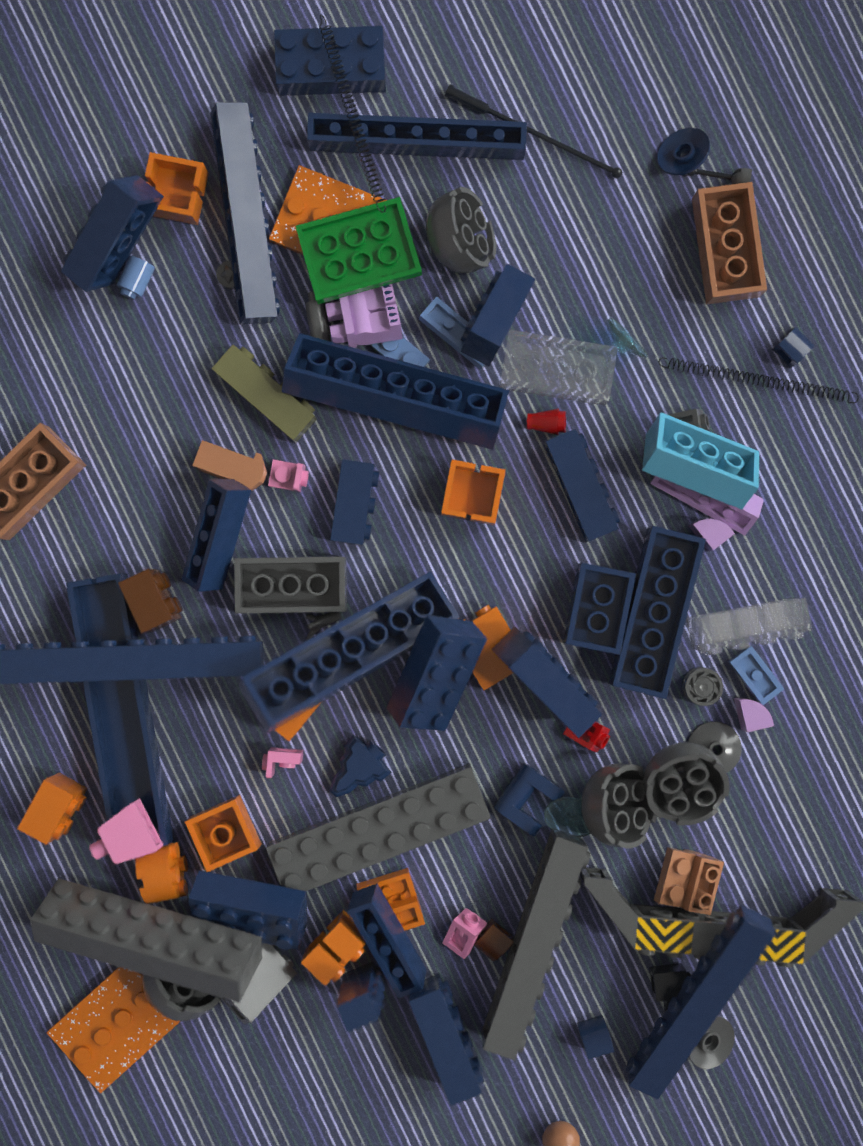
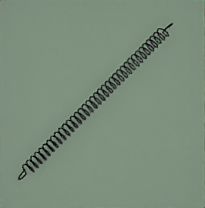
[319,14,386,213]
[658,357,859,403]

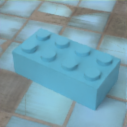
[642,412,759,509]

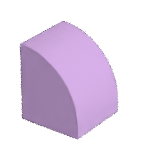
[689,519,735,551]
[734,698,774,732]

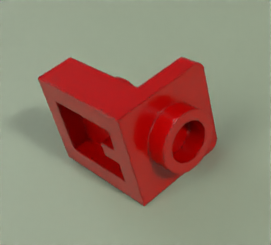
[563,722,610,752]

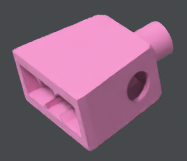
[90,798,163,864]

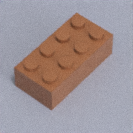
[692,182,767,304]
[0,423,86,540]

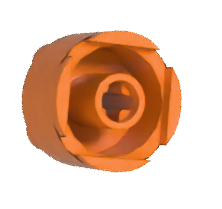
[136,842,188,904]

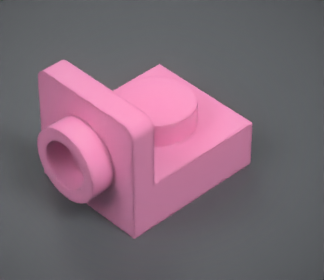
[268,460,309,492]
[262,747,303,778]
[443,908,487,959]

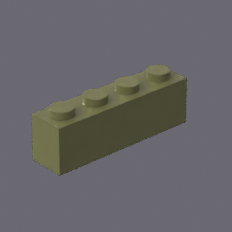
[211,345,317,443]

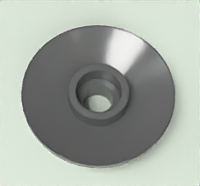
[688,721,742,773]
[689,1016,735,1069]

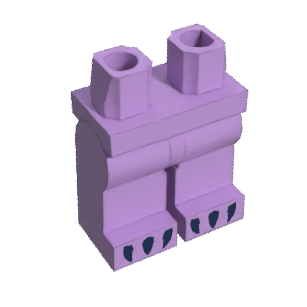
[325,284,403,348]

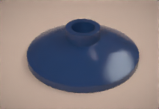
[657,128,711,175]

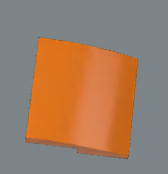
[357,868,425,931]

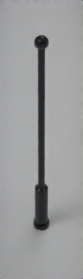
[445,84,622,178]

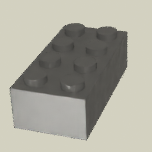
[234,557,347,613]

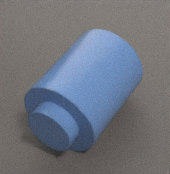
[117,255,155,300]

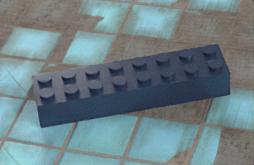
[282,333,509,450]
[238,571,460,734]

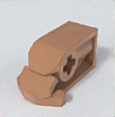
[193,440,267,490]

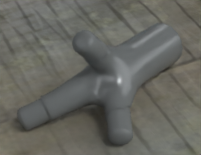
[306,612,342,641]

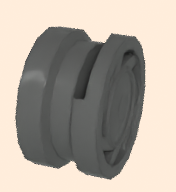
[681,667,723,706]

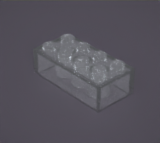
[499,329,618,406]
[686,598,812,655]

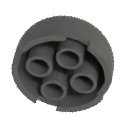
[426,187,496,273]
[643,742,730,825]
[581,763,658,849]
[142,974,220,1021]

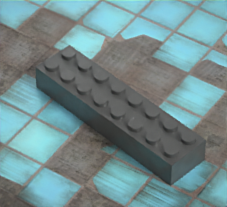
[266,763,491,891]
[481,827,591,1061]
[30,878,262,1003]

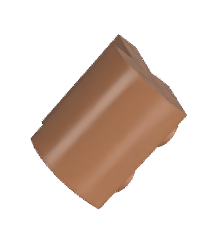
[654,847,724,915]

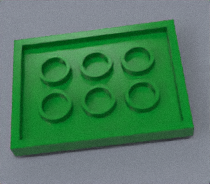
[295,197,422,305]

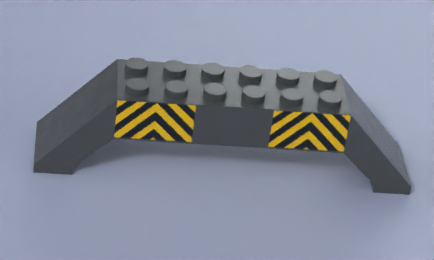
[579,867,863,968]

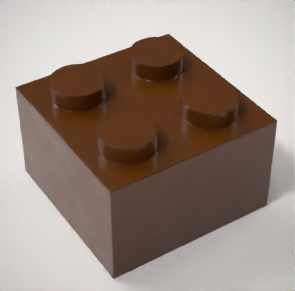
[118,569,183,633]

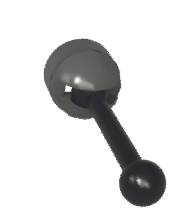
[687,168,752,184]

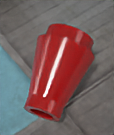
[527,408,566,435]

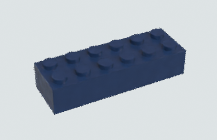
[608,526,706,699]

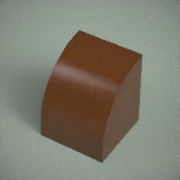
[474,918,514,961]

